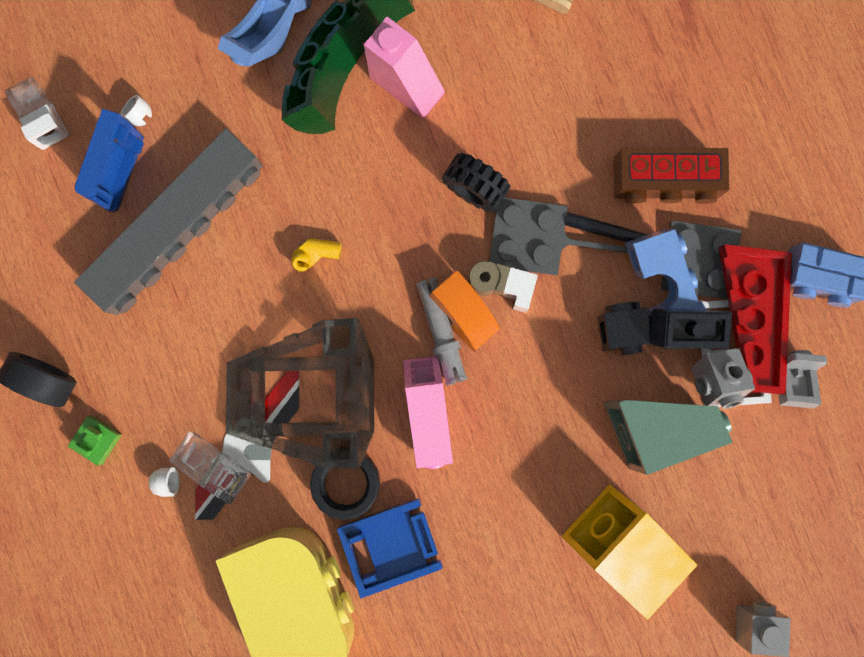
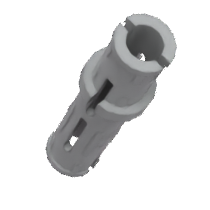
[416,278,468,386]

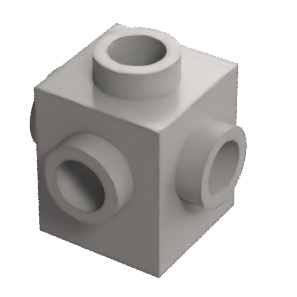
[691,348,755,409]

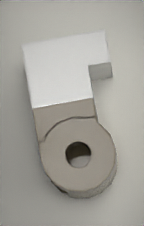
[469,261,538,313]

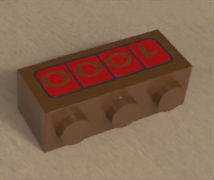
[614,148,729,204]

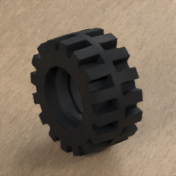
[442,153,511,213]

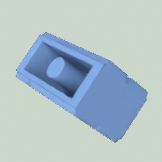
[788,242,864,308]

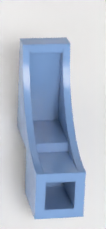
[218,0,312,67]

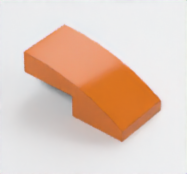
[429,270,500,352]

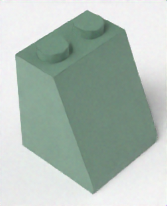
[604,400,733,475]

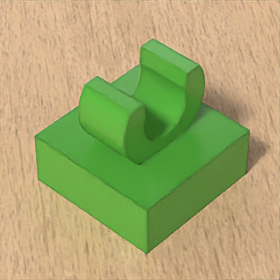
[67,416,122,466]

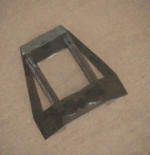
[226,318,375,468]

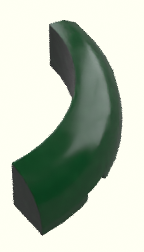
[281,0,415,134]

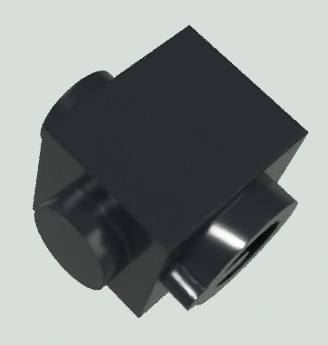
[597,302,652,356]

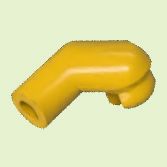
[291,238,342,272]

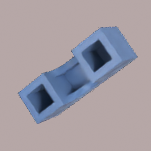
[625,229,706,316]

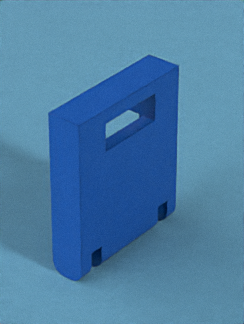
[74,109,144,212]
[337,498,443,599]

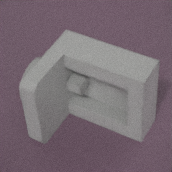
[779,350,827,408]

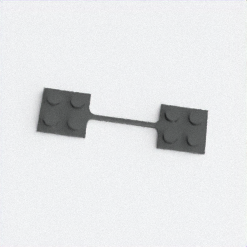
[489,198,741,299]

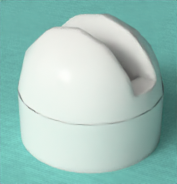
[120,95,152,126]
[148,467,180,497]

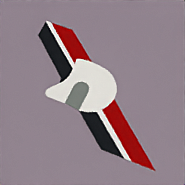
[195,357,299,520]

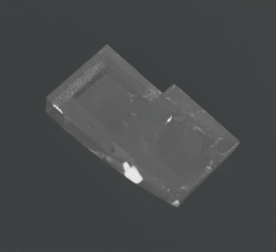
[169,431,251,504]

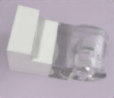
[5,76,70,150]

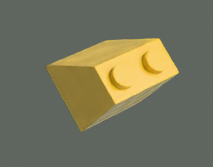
[561,484,697,620]

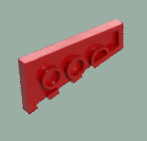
[718,244,792,395]

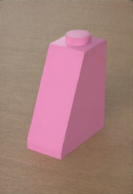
[364,17,445,119]
[403,356,453,469]

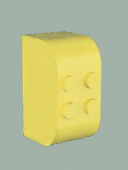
[216,526,354,657]

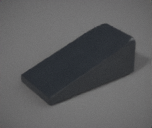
[650,309,732,348]

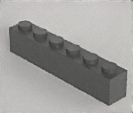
[74,128,263,315]

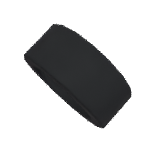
[0,352,77,407]
[310,448,381,520]

